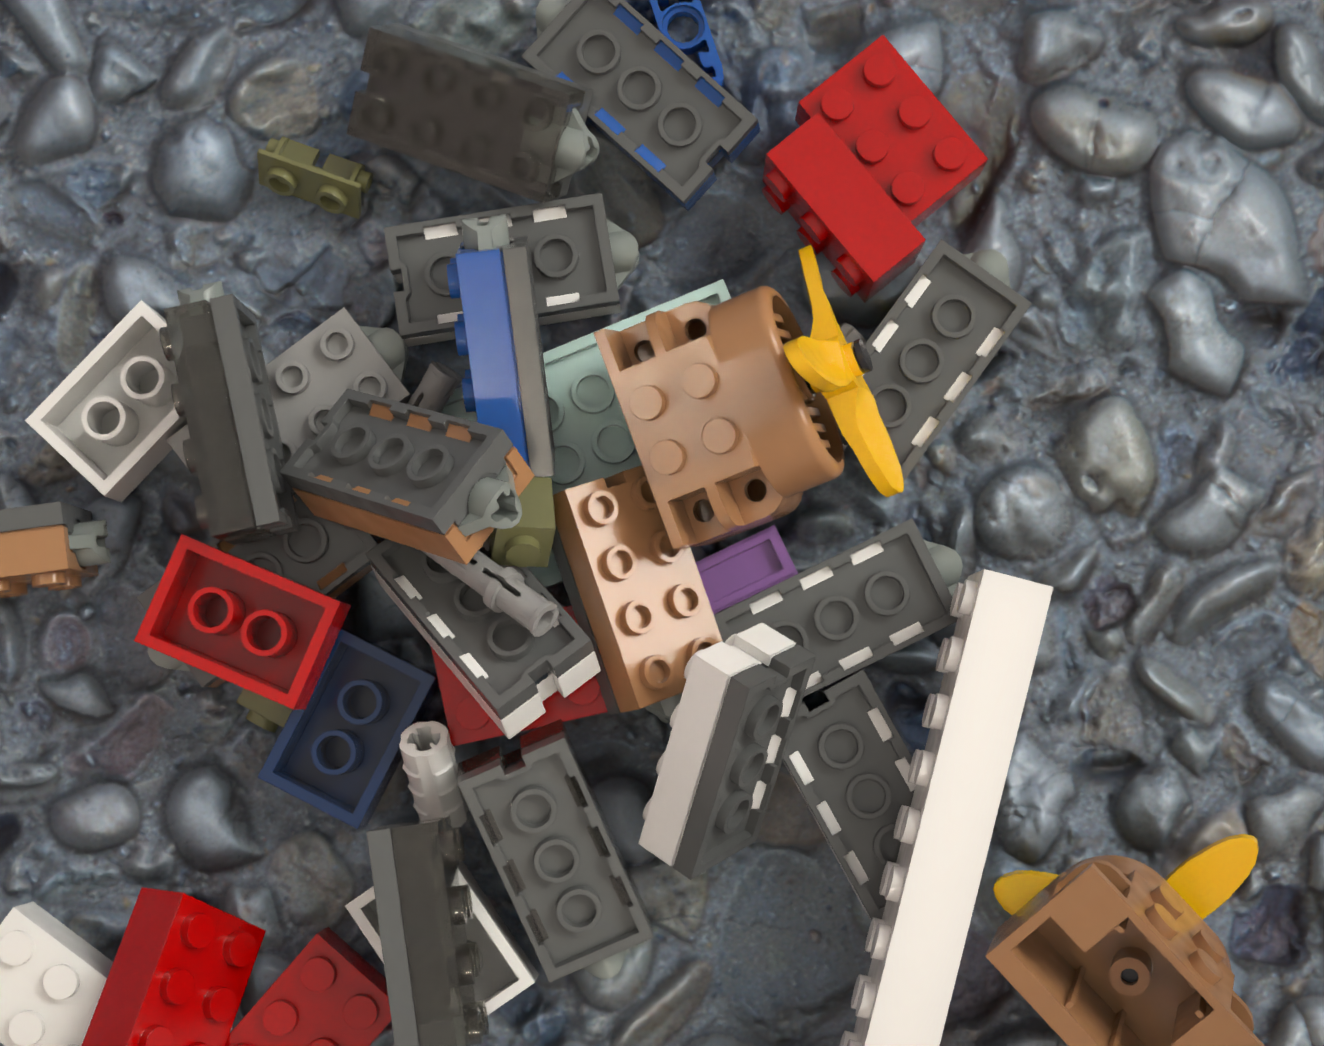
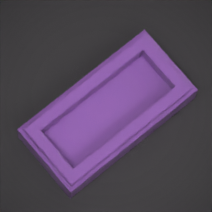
[696,525,798,615]

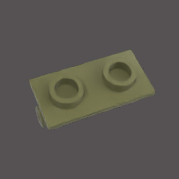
[257,136,373,219]

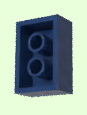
[257,628,439,829]

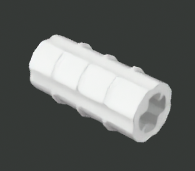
[399,721,468,833]

